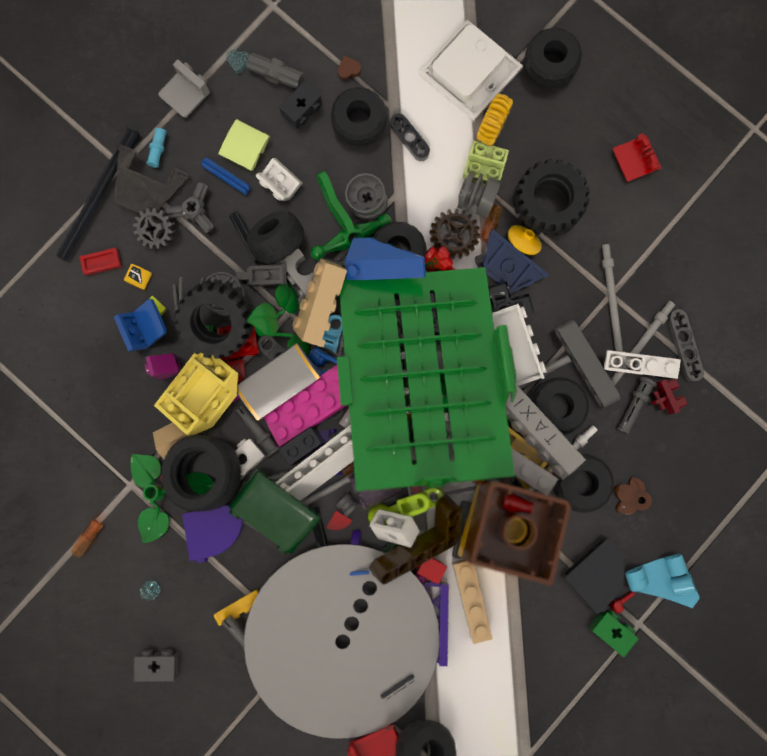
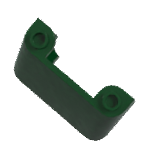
[228,468,321,555]

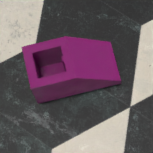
[145,353,182,380]

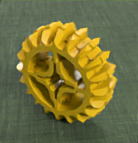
[477,93,513,146]

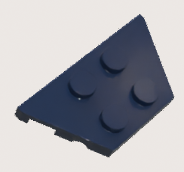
[482,229,549,294]

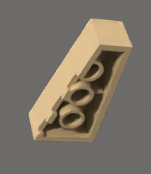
[293,258,347,347]

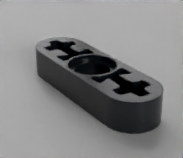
[390,113,430,161]

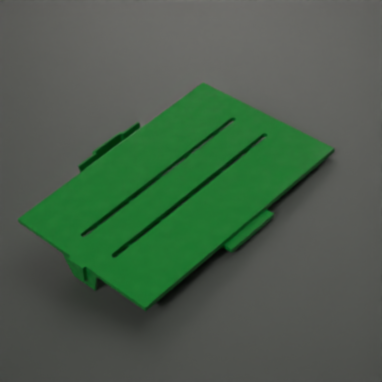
[337,267,517,492]

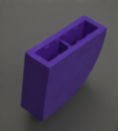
[182,505,244,563]

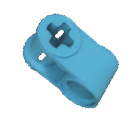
[318,315,343,353]

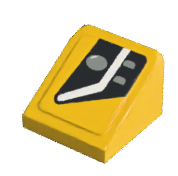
[124,264,152,290]

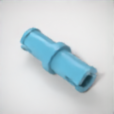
[146,128,167,167]

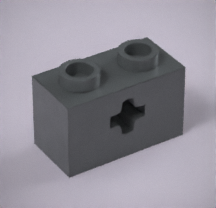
[134,649,179,682]

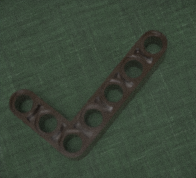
[369,495,462,584]

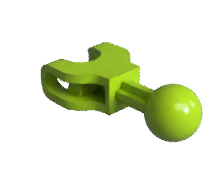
[368,487,445,526]

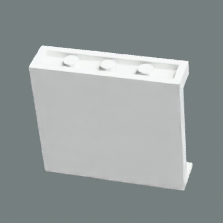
[492,304,546,386]

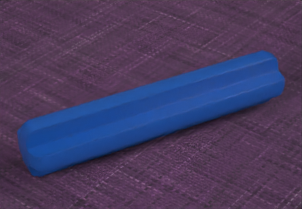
[201,157,251,194]

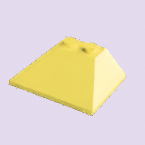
[154,353,238,436]

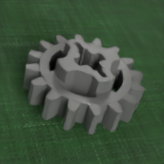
[133,207,175,249]

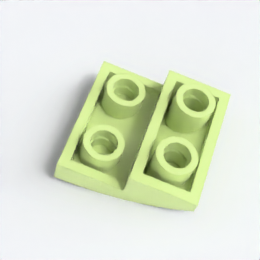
[218,119,270,171]
[462,140,509,184]

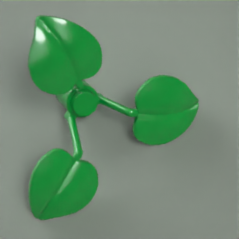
[247,282,311,356]
[130,454,214,543]

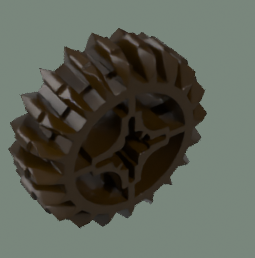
[429,208,480,260]

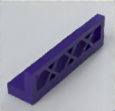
[424,582,449,666]

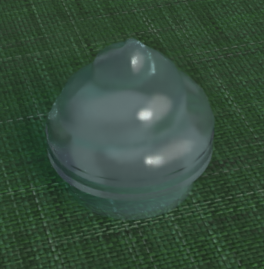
[139,581,160,601]

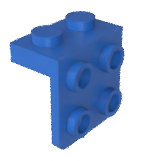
[114,299,167,352]

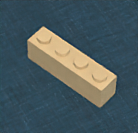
[452,559,493,644]

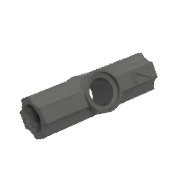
[246,53,304,89]

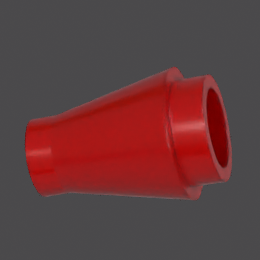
[502,492,534,514]

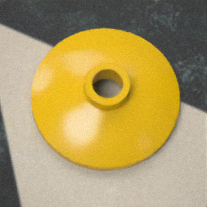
[508,225,542,255]

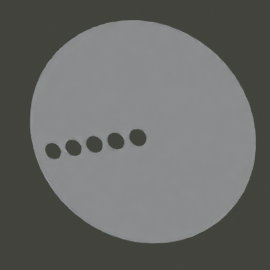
[244,544,439,738]

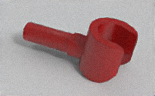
[610,591,635,613]

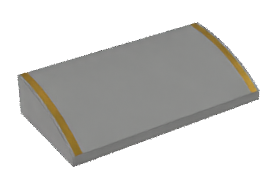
[237,343,320,421]

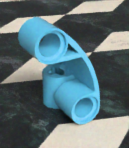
[625,554,700,608]

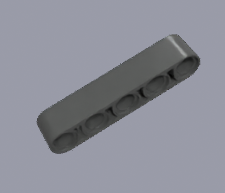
[555,319,621,409]

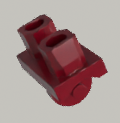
[651,379,687,415]

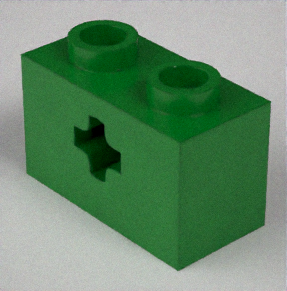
[588,610,639,657]

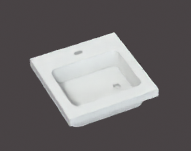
[419,20,523,122]

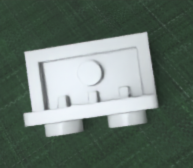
[256,158,302,201]

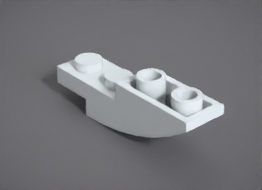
[604,350,681,379]

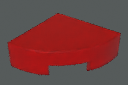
[326,510,353,530]

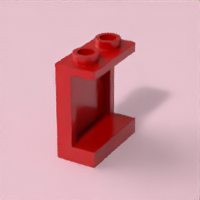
[347,723,399,756]

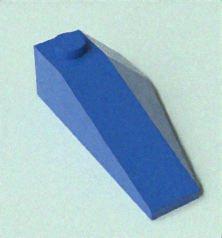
[345,237,426,280]

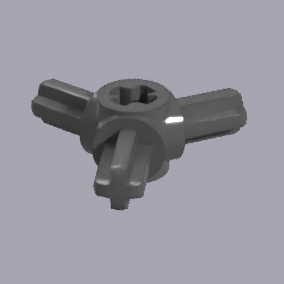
[165,183,214,233]

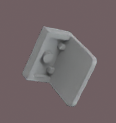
[159,59,210,118]

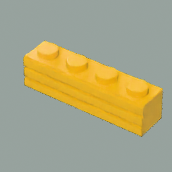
[214,589,260,626]

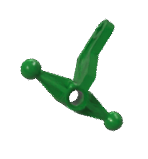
[310,171,392,260]

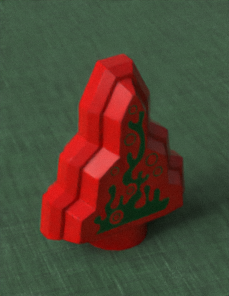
[425,246,455,272]

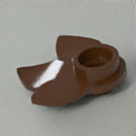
[614,477,652,515]

